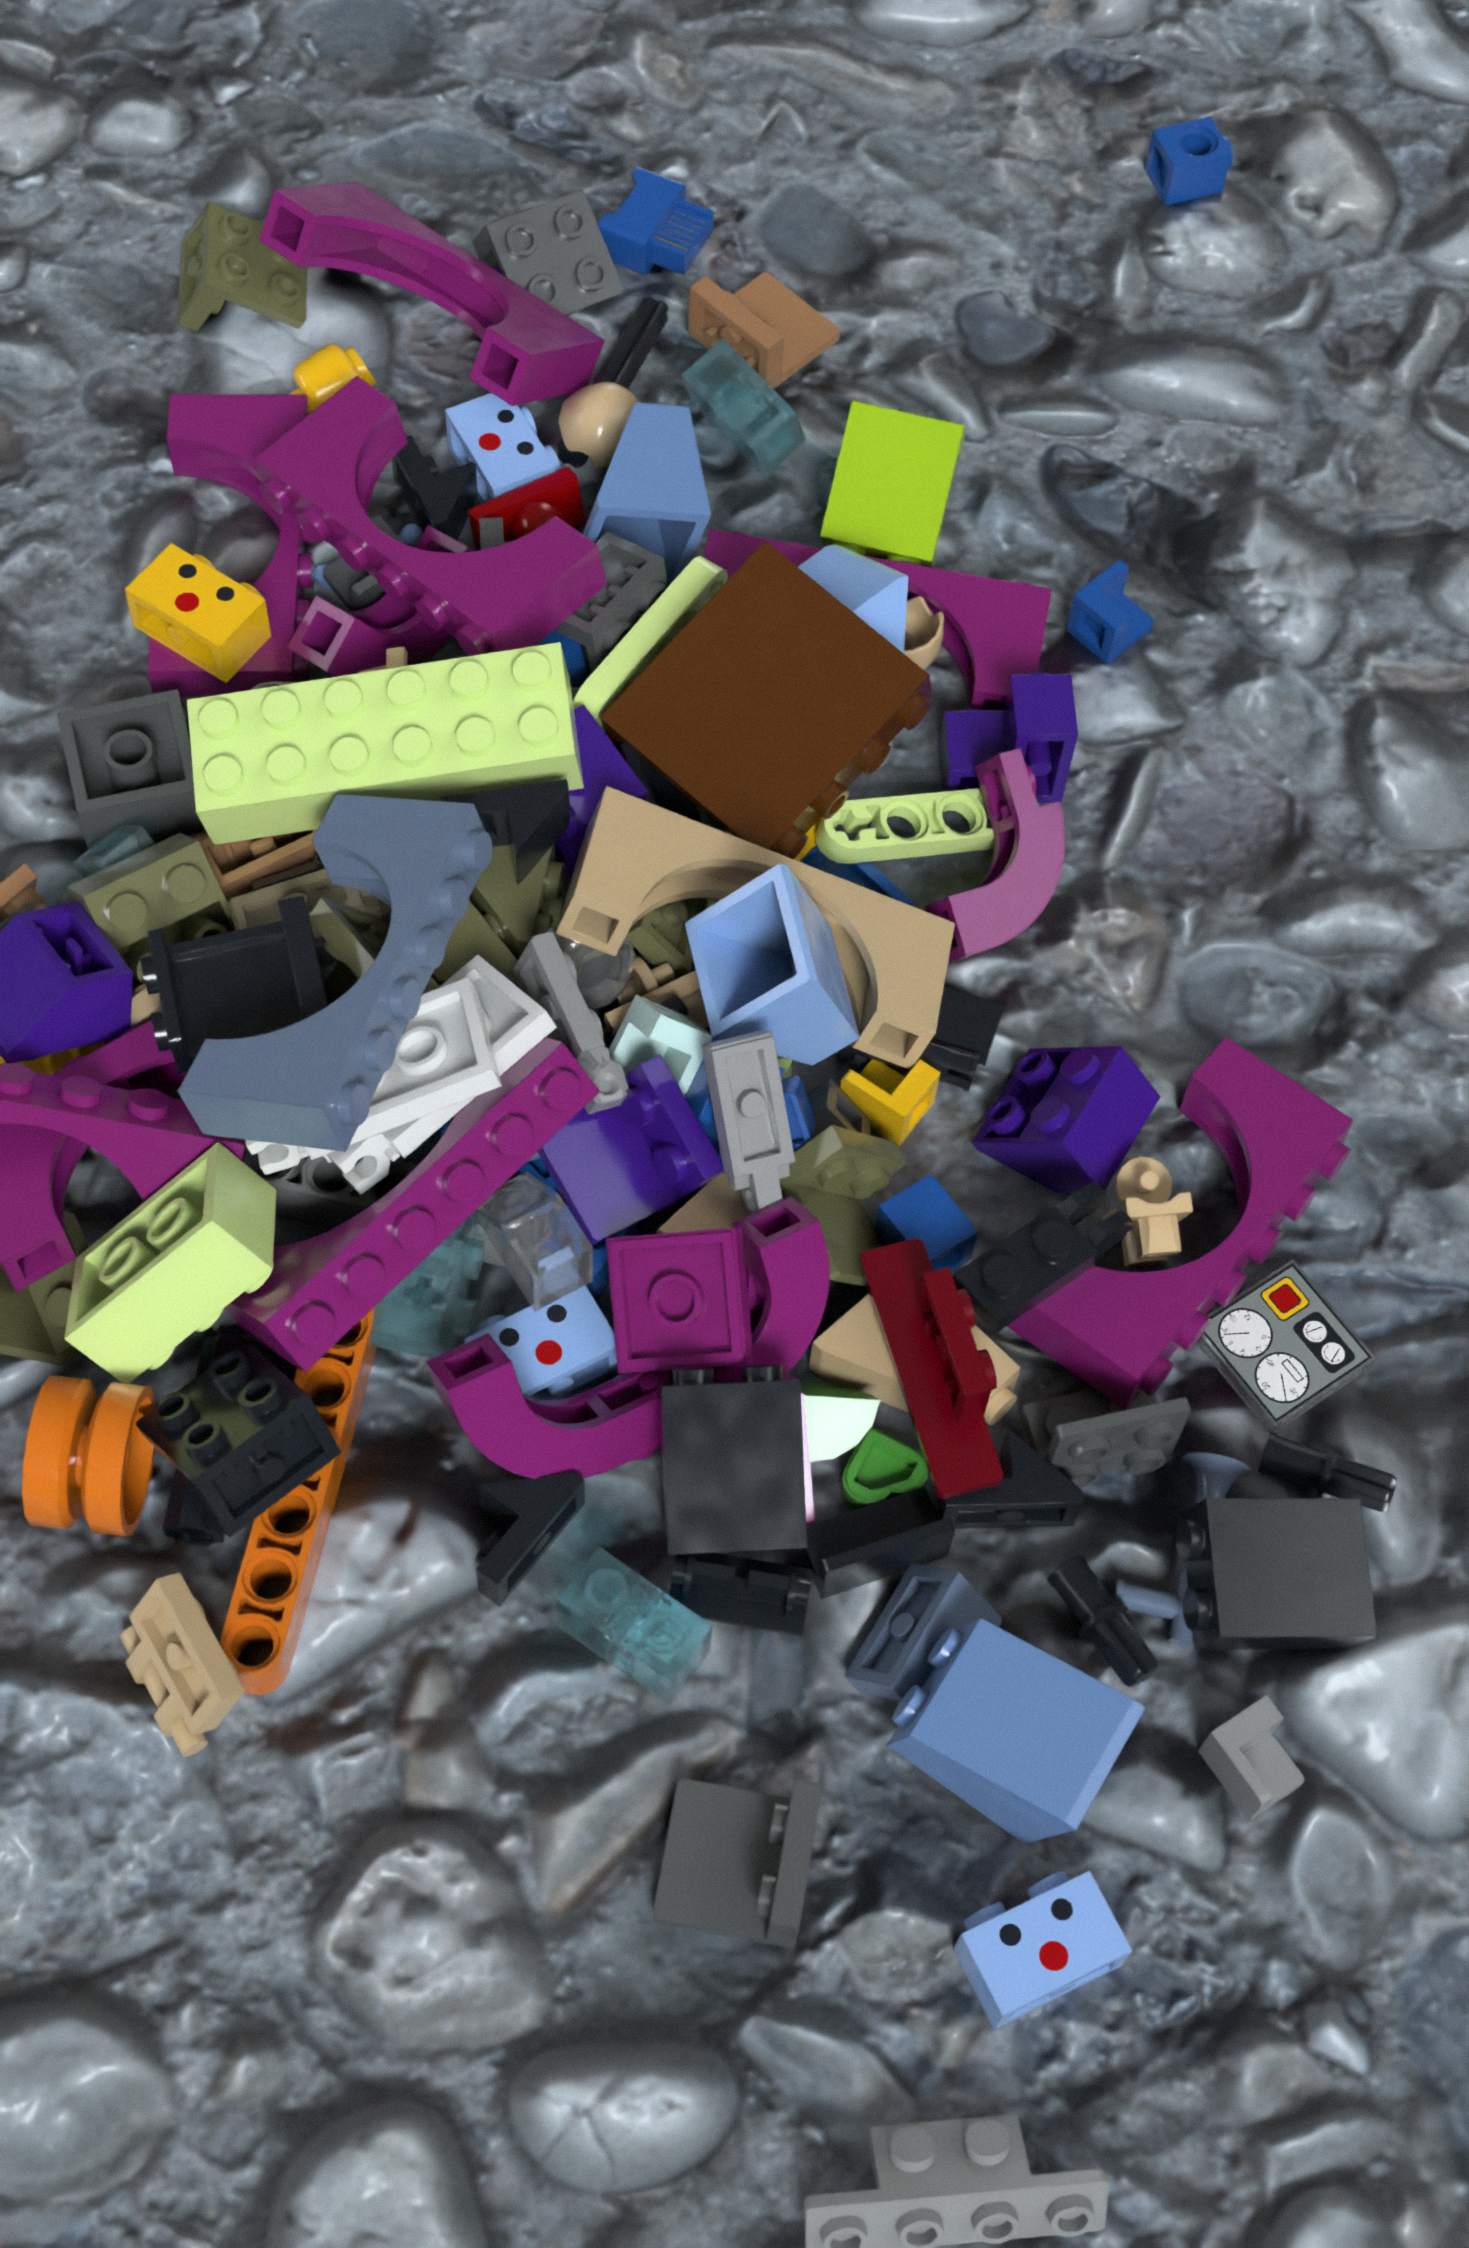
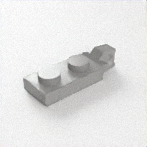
[512,931,629,1115]
[701,1030,795,1215]

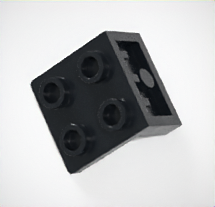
[136,1343,342,1538]

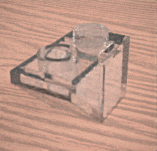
[473,1172,593,1312]

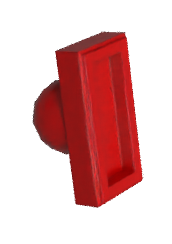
[467,467,586,551]

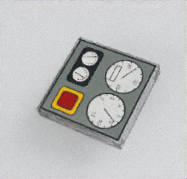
[1196,1259,1377,1433]

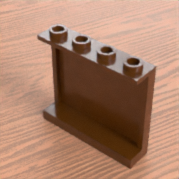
[600,541,932,859]

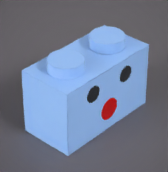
[445,393,561,504]
[464,1280,618,1400]
[953,1871,1132,2030]

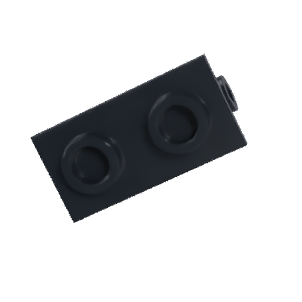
[666,1553,813,1637]

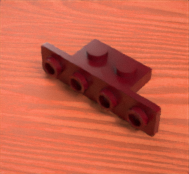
[859,1238,1003,1499]

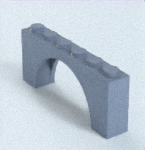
[178,794,493,1152]

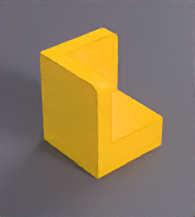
[840,1059,941,1147]

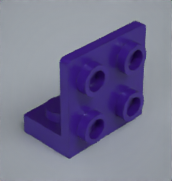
[537,1054,724,1245]

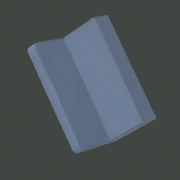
[844,1563,1002,1703]

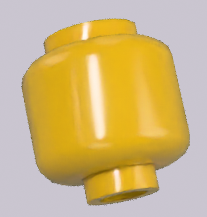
[289,343,376,414]

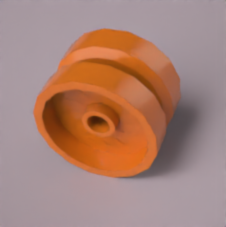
[22,1375,156,1536]

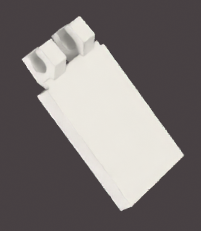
[322,954,557,1194]
[245,976,502,1175]

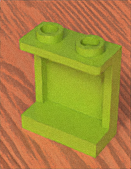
[820,401,965,568]

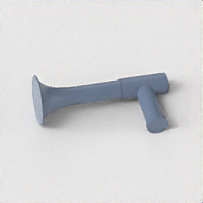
[1113,1452,1251,1648]

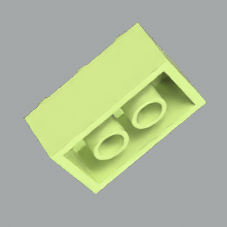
[64,1142,277,1384]

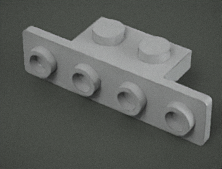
[804,2114,1109,2248]

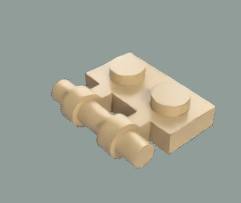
[120,1572,245,1757]

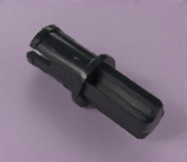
[1258,1432,1396,1512]
[1047,1555,1158,1687]

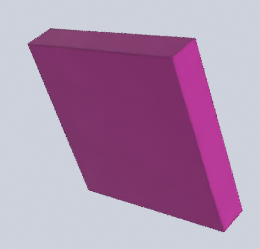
[606,1227,754,1373]

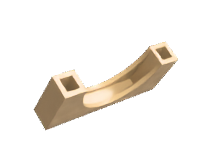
[555,786,955,1070]

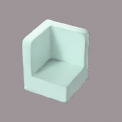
[609,995,713,1097]

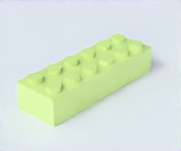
[187,642,584,845]

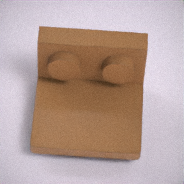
[688,272,840,395]

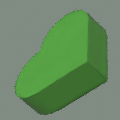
[841,1427,929,1509]

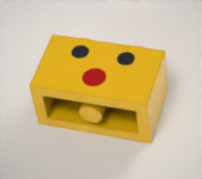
[124,543,271,683]

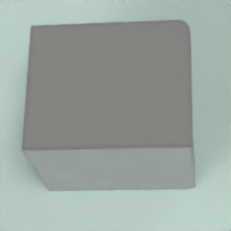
[1198,1695,1304,1821]

